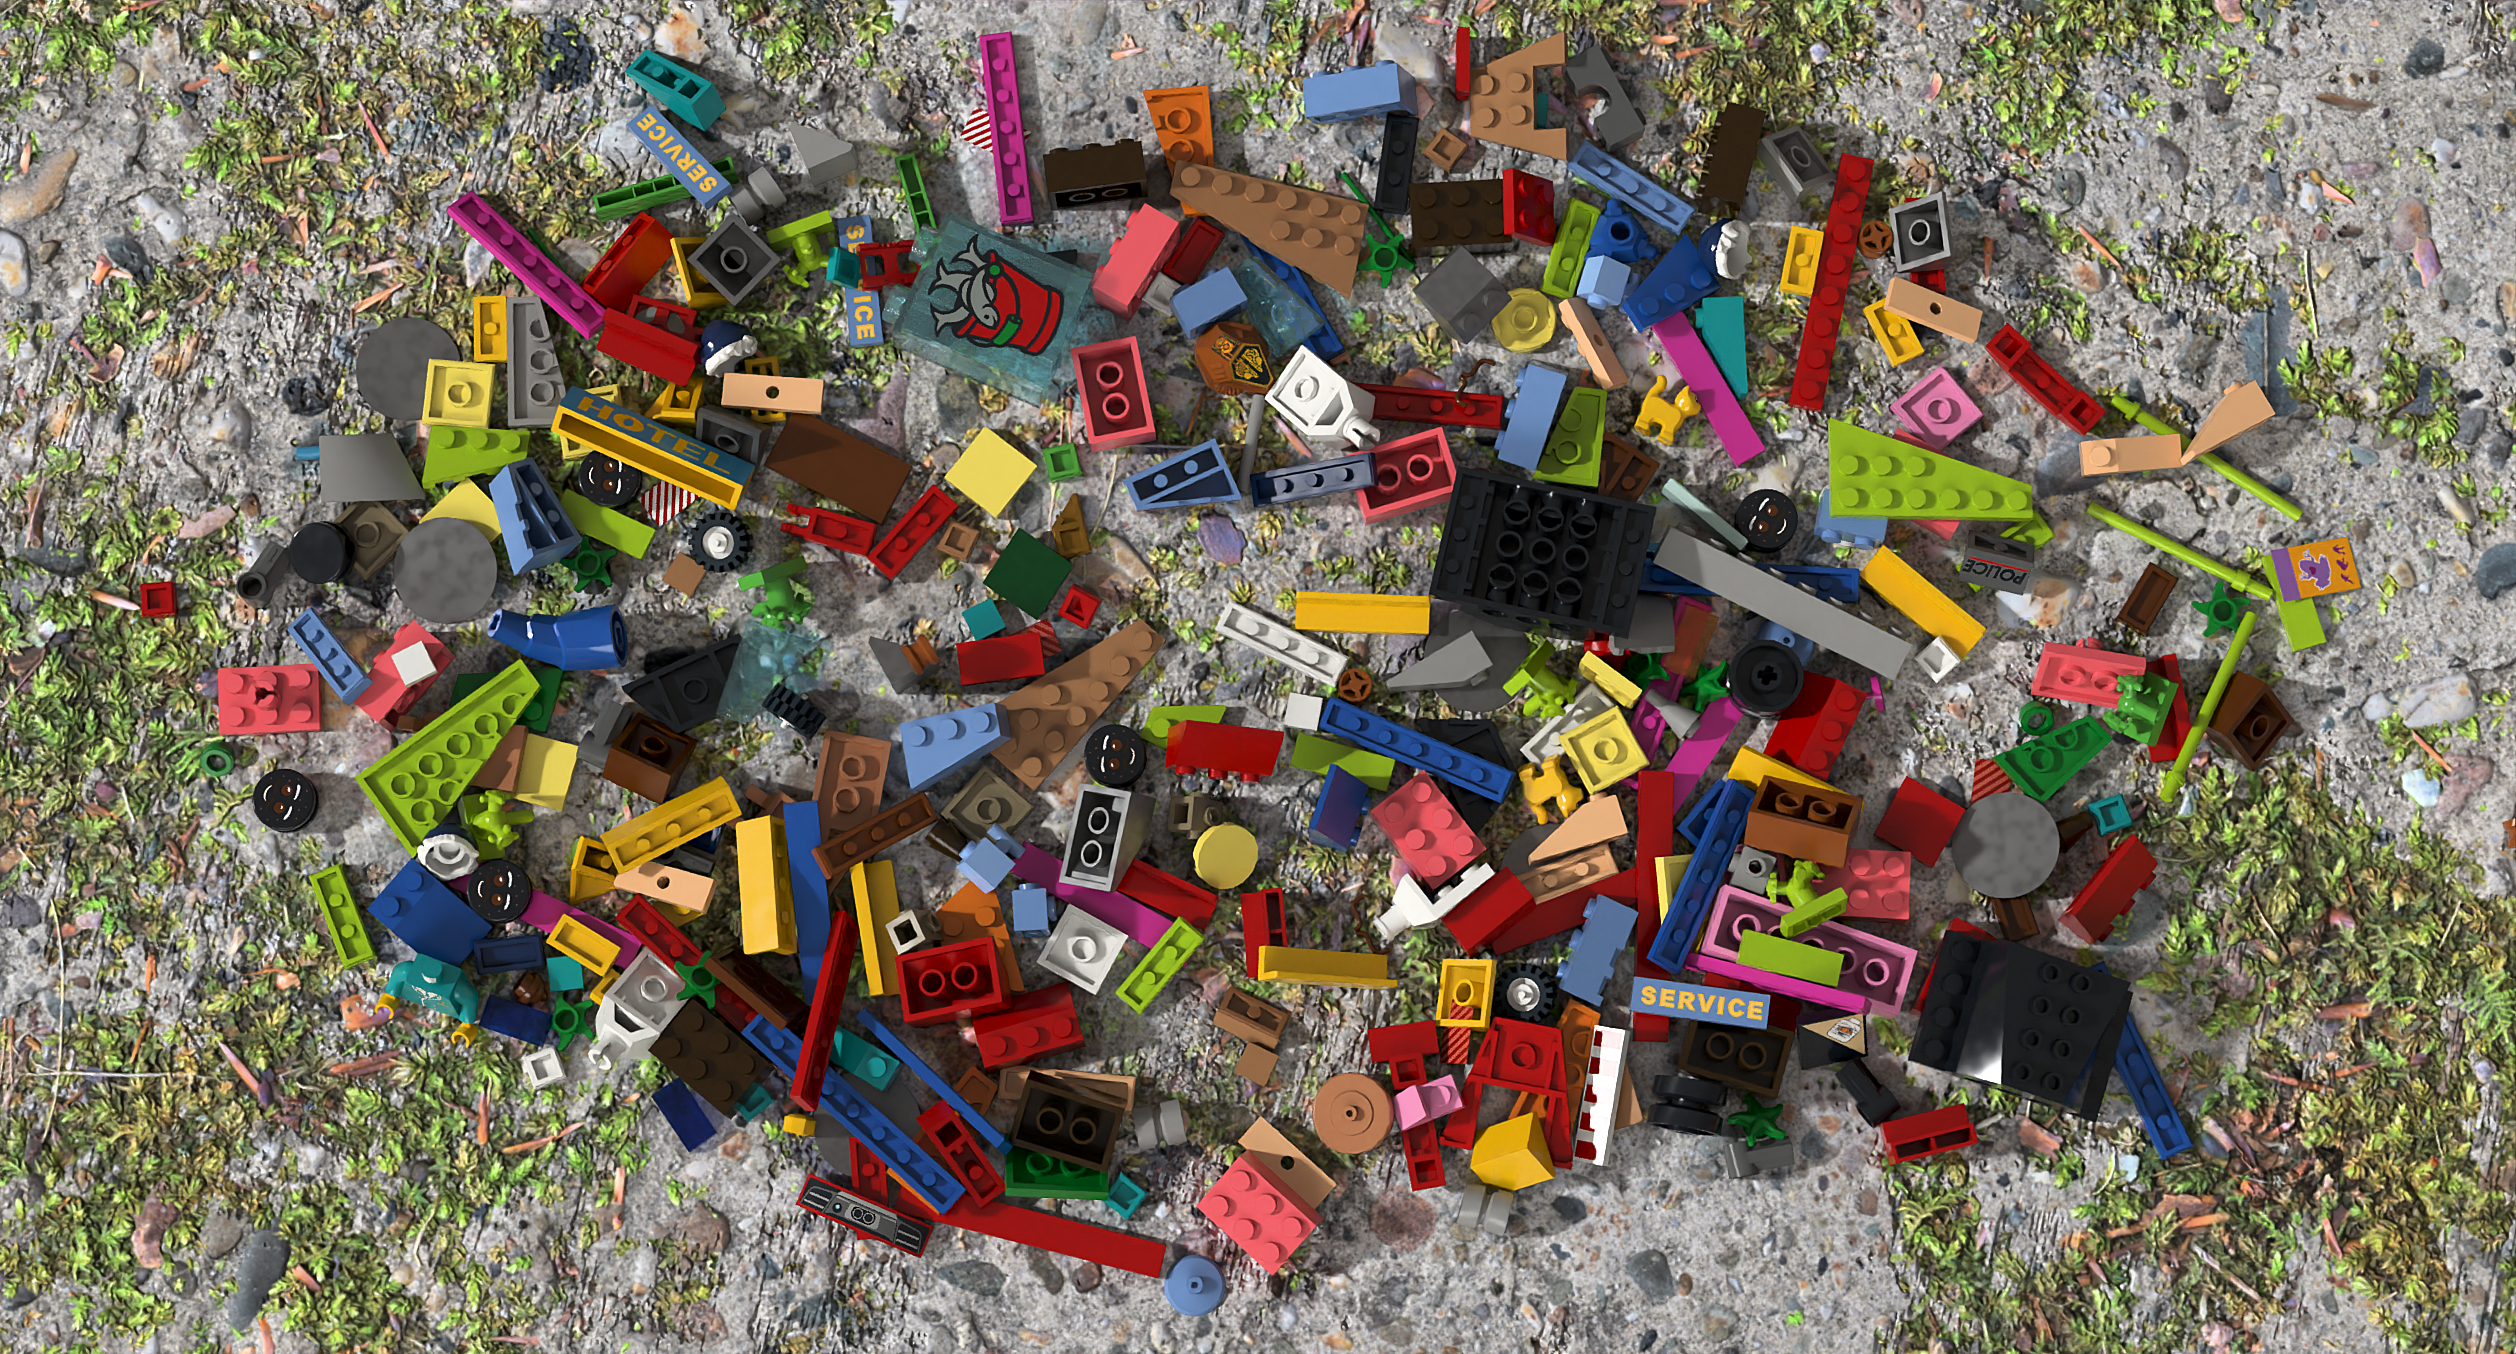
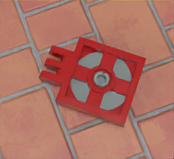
[627,294,704,365]

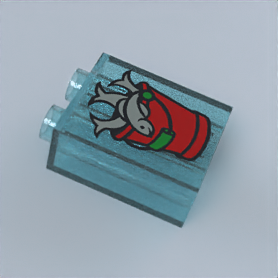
[881,211,1094,409]

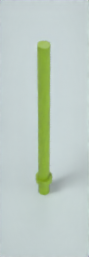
[2109,393,2303,521]
[2159,611,2258,802]

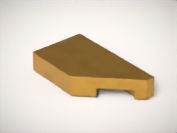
[1052,493,1092,559]

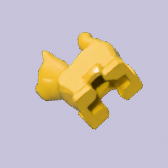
[1634,375,1701,447]
[1518,753,1584,825]

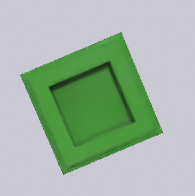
[1043,442,1083,483]

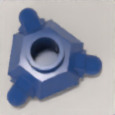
[1584,198,1658,264]

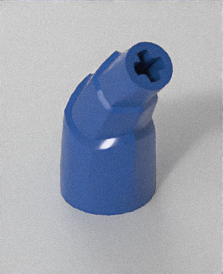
[488,604,628,671]

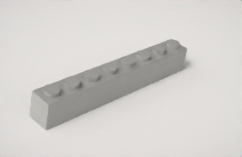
[1651,522,1912,680]

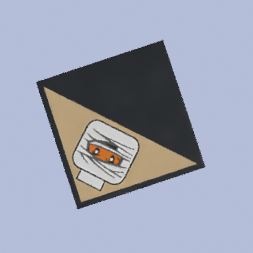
[1796,1008,1868,1070]

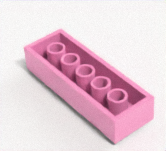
[1698,884,1918,1019]

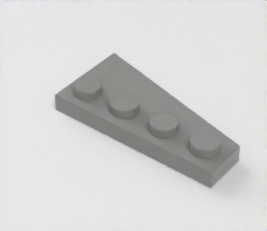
[507,296,567,429]

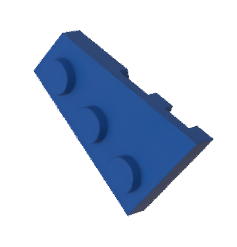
[1622,233,1721,333]

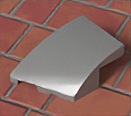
[319,433,426,503]
[1608,594,1675,656]

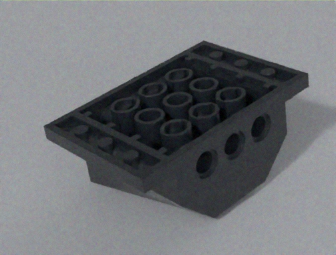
[1429,466,1657,640]
[1908,930,2134,1122]

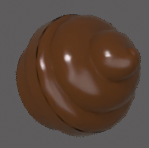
[512,970,548,1004]

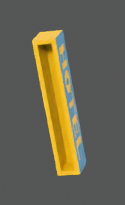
[551,385,755,511]

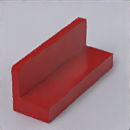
[579,211,674,313]
[596,307,700,388]
[2137,653,2197,763]
[1115,858,1219,931]

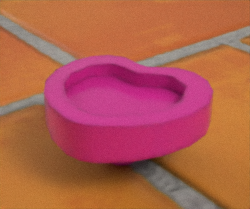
[1865,676,1885,712]

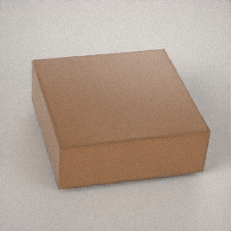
[1423,126,1469,174]
[936,518,981,563]
[662,552,708,598]
[1234,1042,1279,1088]

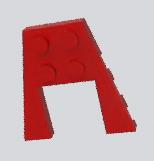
[1438,1015,1574,1170]

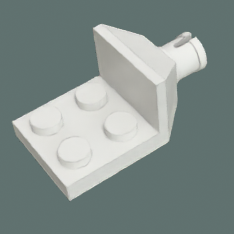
[1264,345,1380,451]
[1373,863,1495,942]
[588,947,693,1070]

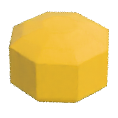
[783,1113,817,1137]

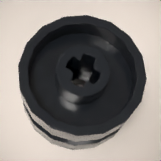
[1726,640,1804,720]
[1646,1075,1728,1137]

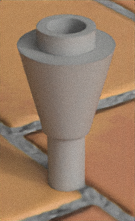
[1644,688,1702,740]

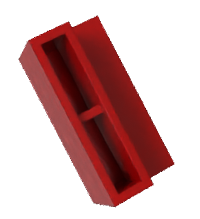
[956,632,1046,687]
[1441,866,1537,959]
[1240,888,1288,980]
[1879,1103,1978,1166]

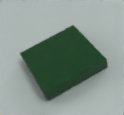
[983,528,1075,620]

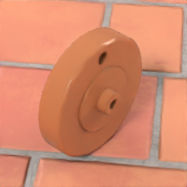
[1312,1072,1395,1154]

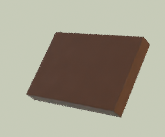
[703,945,810,1031]

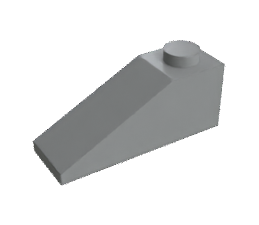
[1385,630,1493,693]

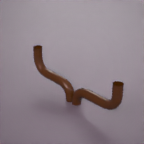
[1455,358,1496,408]
[1351,894,1389,955]

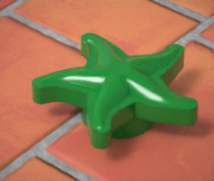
[1356,234,1414,289]
[560,536,618,593]
[2191,581,2251,637]
[1620,652,1670,697]
[1679,660,1730,714]
[674,950,723,1009]
[538,992,595,1051]
[1727,1094,1786,1147]

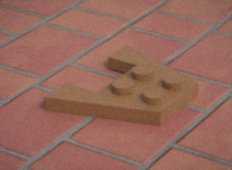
[1470,31,1570,163]

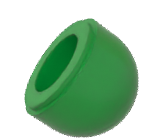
[2019,700,2054,736]
[200,741,236,777]

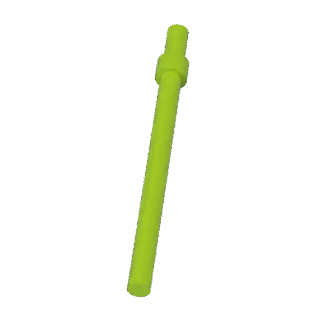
[2086,501,2274,602]

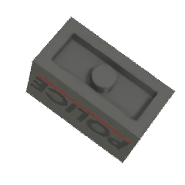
[1957,530,2035,596]

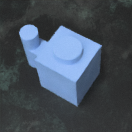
[1576,255,1642,314]
[956,823,1026,894]

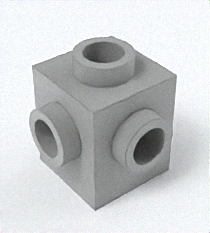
[1728,846,1779,897]

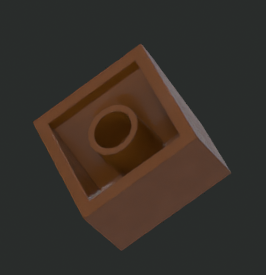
[2205,670,2294,772]
[602,712,698,805]

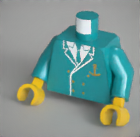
[374,953,479,1048]

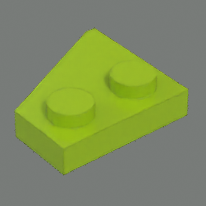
[1140,705,1227,751]

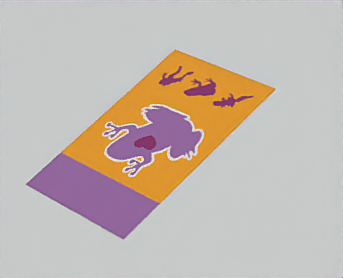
[2270,537,2361,602]

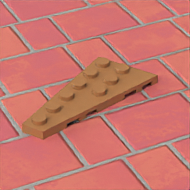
[1169,159,1369,300]
[989,619,1166,792]

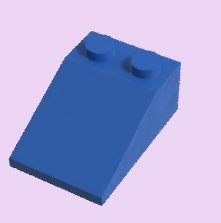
[1309,763,1372,854]
[367,858,494,967]

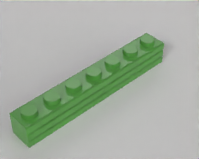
[894,152,953,296]
[593,156,739,223]

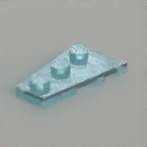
[1232,256,1327,359]
[716,619,812,725]

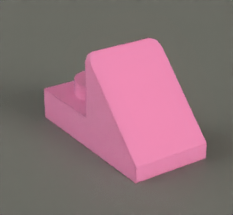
[1392,1074,1465,1132]

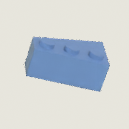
[1302,60,1418,124]
[1494,359,1569,471]
[1122,438,1242,512]
[489,457,583,576]
[899,702,1012,792]
[1554,894,1639,1007]

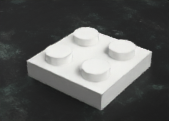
[1036,903,1129,996]

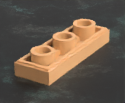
[1883,276,1983,344]
[1558,297,1630,391]
[721,372,825,415]
[613,861,718,914]
[1238,1116,1337,1209]

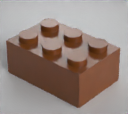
[1744,775,1863,868]

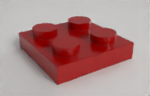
[1502,168,1556,247]

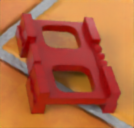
[856,239,925,292]

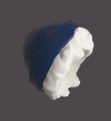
[1697,218,1752,280]
[699,319,757,378]
[417,823,479,881]

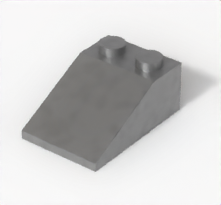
[1059,783,1156,893]

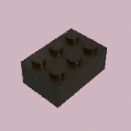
[1694,102,1766,220]
[1043,138,1149,211]
[1408,179,1512,258]
[648,998,775,1120]
[1675,1020,1796,1101]
[1008,1070,1128,1173]

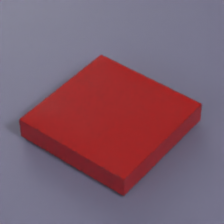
[1873,776,1966,869]

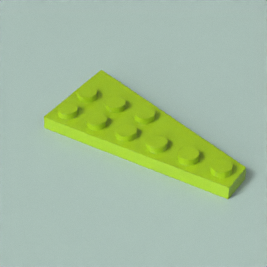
[1828,417,2033,521]
[354,658,542,860]

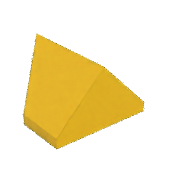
[643,377,705,428]
[569,836,618,906]

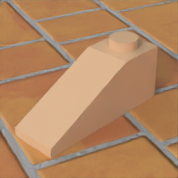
[2180,380,2276,465]
[2078,434,2183,477]
[1527,792,1628,866]

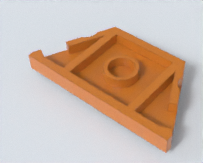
[935,881,1026,993]

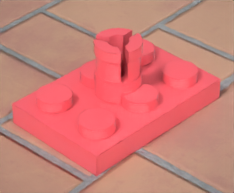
[2031,637,2146,709]
[218,663,322,737]

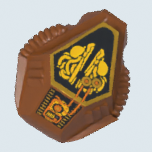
[1194,321,1277,396]

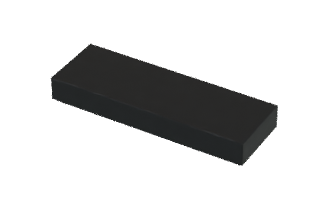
[1374,114,1419,215]

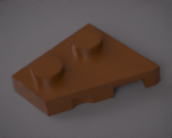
[1597,430,1660,503]

